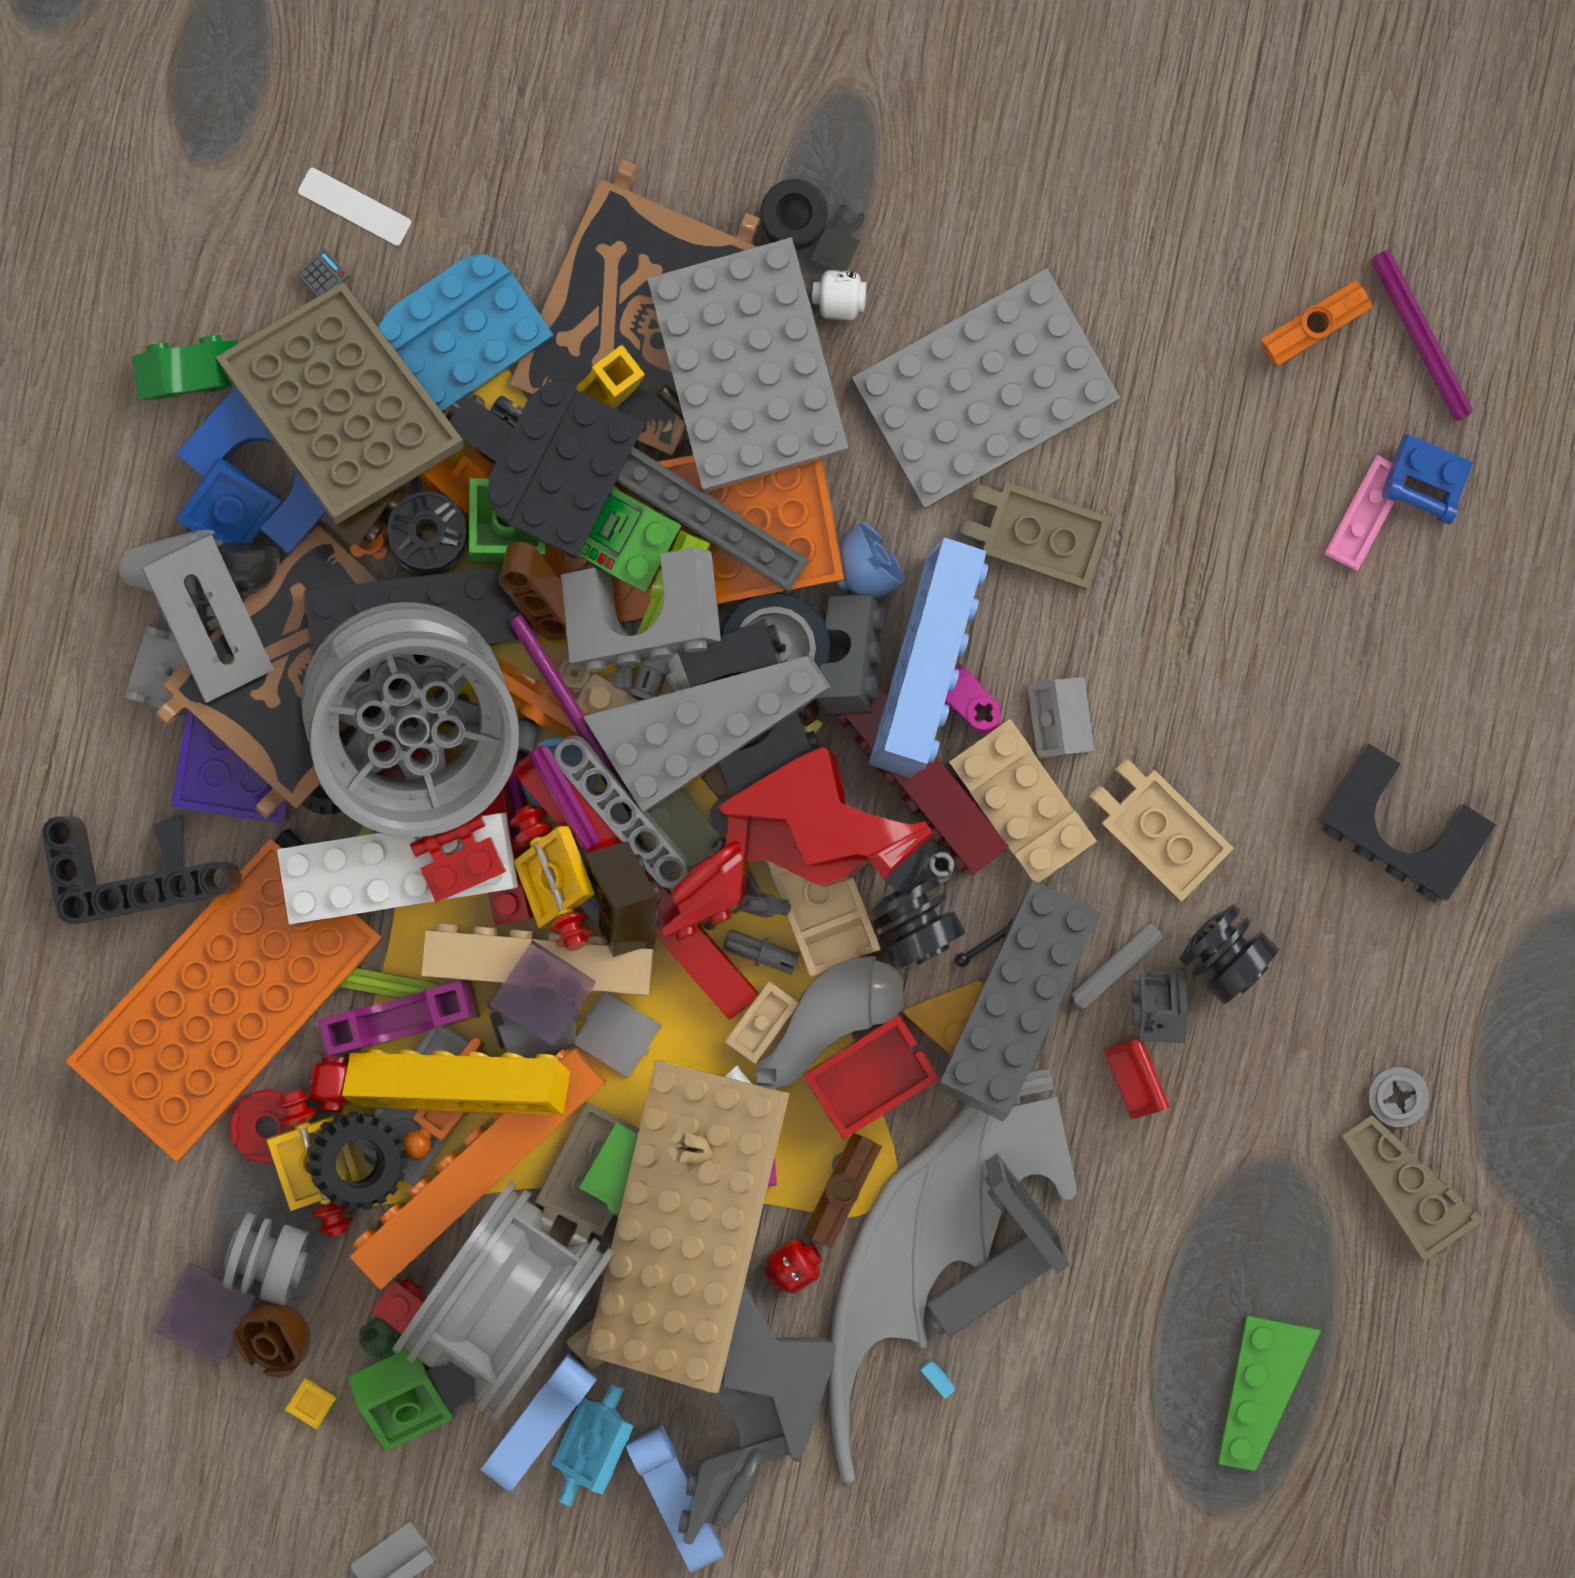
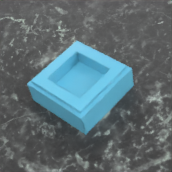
[919,1359,955,1399]

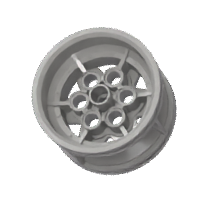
[301,602,519,837]
[392,1180,614,1423]

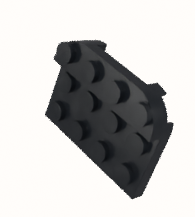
[488,382,645,560]

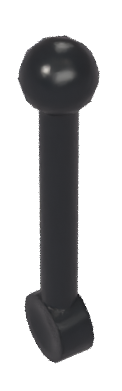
[955,919,1013,967]

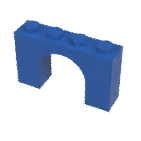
[176,388,326,555]

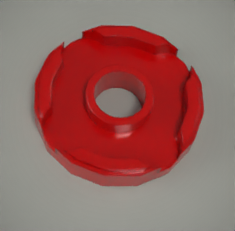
[229,1089,294,1164]

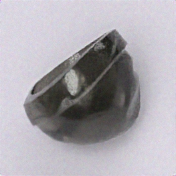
[217,542,281,596]

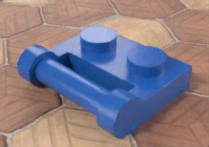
[1382,434,1473,525]

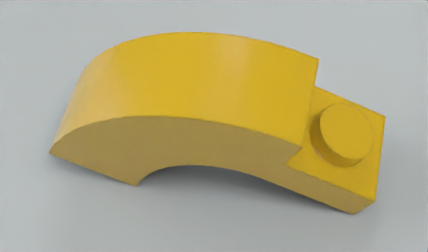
[577,345,645,409]

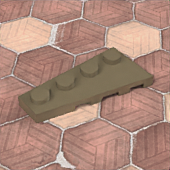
[1338,1115,1485,1262]

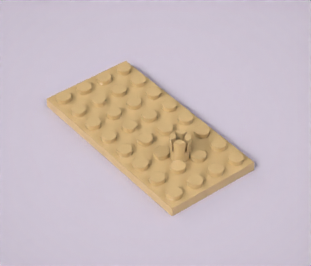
[586,1060,790,1393]

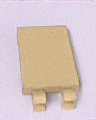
[1089,759,1234,902]

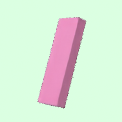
[1323,455,1407,572]

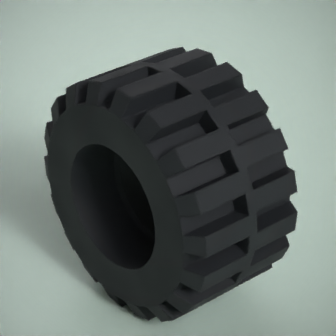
[306,1111,407,1210]

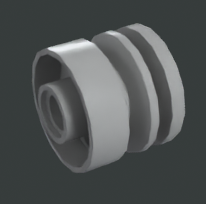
[223,1212,309,1306]

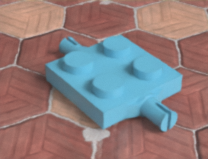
[551,1382,634,1507]

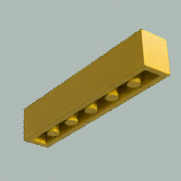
[342,1049,571,1115]

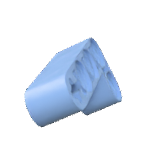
[480,1353,598,1493]
[626,1424,725,1573]

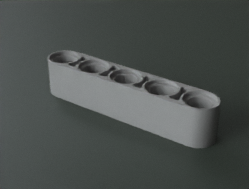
[554,735,689,888]

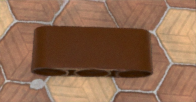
[499,542,567,640]

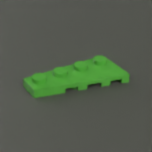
[1217,1315,1321,1471]

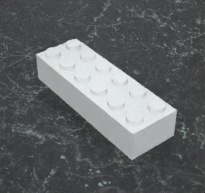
[277,813,518,924]

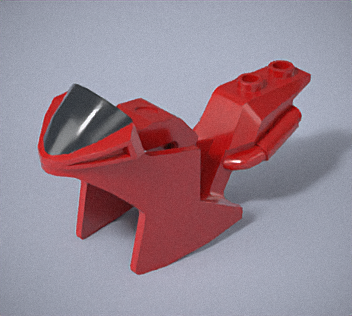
[662,747,932,941]

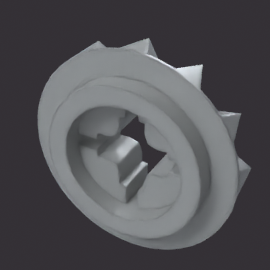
[1369,1067,1429,1127]

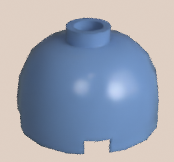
[837,522,905,598]

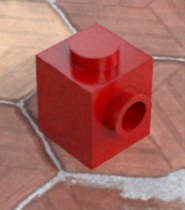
[372,1277,426,1334]

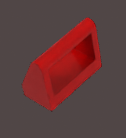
[1103,1035,1170,1119]

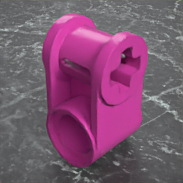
[945,663,1001,734]

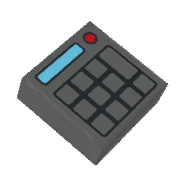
[296,248,350,297]

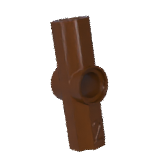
[803,1133,882,1248]

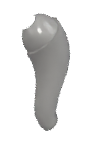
[756,956,904,1089]

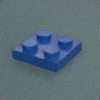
[176,457,281,559]

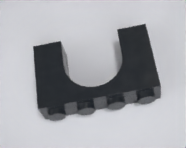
[677,618,821,794]
[1317,744,1496,903]

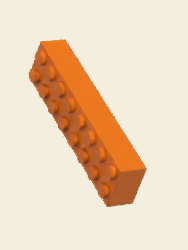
[350,1047,607,1290]

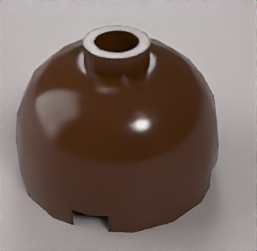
[233,1301,311,1378]

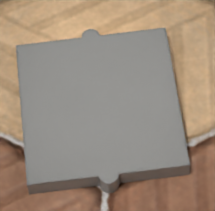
[573,991,661,1078]

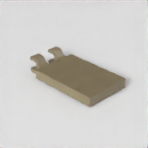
[958,482,1111,589]
[535,1102,639,1247]

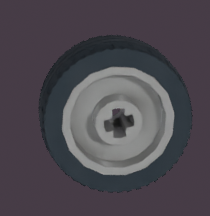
[720,592,831,678]

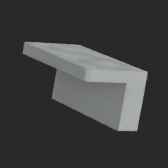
[1027,677,1094,759]
[351,1522,437,1578]

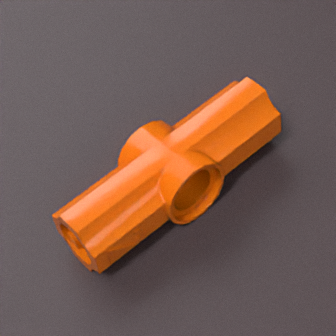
[1260,280,1373,368]
[499,660,590,738]

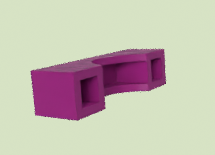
[318,980,480,1056]

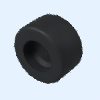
[760,179,828,249]

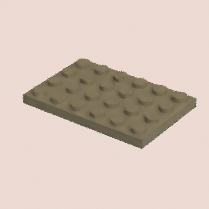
[216,282,464,525]

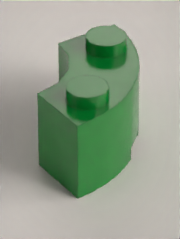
[132,335,238,400]

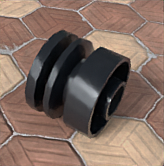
[387,491,467,577]
[867,876,966,970]
[1178,904,1280,1004]

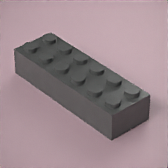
[935,880,1101,1121]

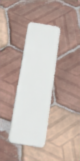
[298,168,411,246]

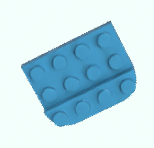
[379,254,555,413]

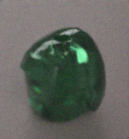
[359,1319,401,1360]

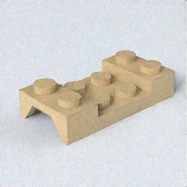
[948,719,1097,883]
[765,860,881,976]

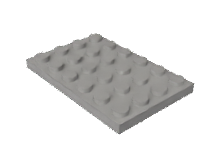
[647,237,850,493]
[851,268,1121,509]

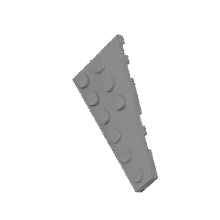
[583,656,831,812]

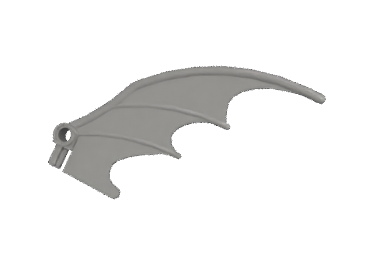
[828,1068,1077,1484]

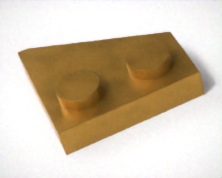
[903,980,983,1055]

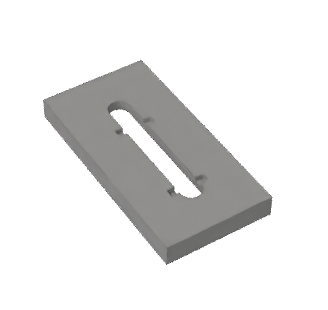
[140,533,274,703]

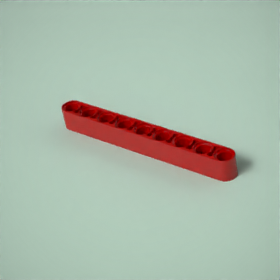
[512,744,759,1020]

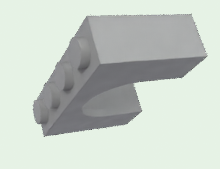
[561,547,721,672]

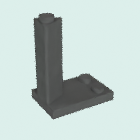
[927,1153,1070,1338]

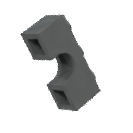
[817,594,886,714]

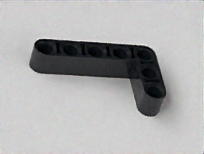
[42,816,242,924]

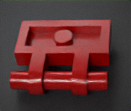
[410,814,507,903]

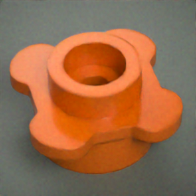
[350,523,388,560]

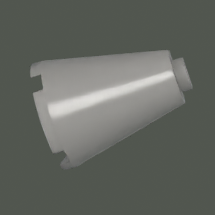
[118,529,227,605]

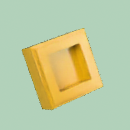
[285,1377,338,1430]

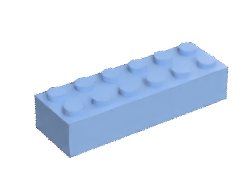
[868,537,988,778]

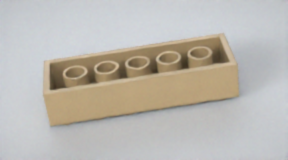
[421,923,655,995]

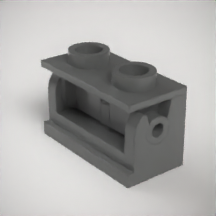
[1131,966,1188,1043]

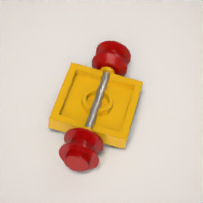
[510,805,595,951]
[266,1088,360,1237]

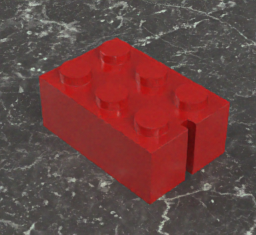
[802,1015,939,1140]

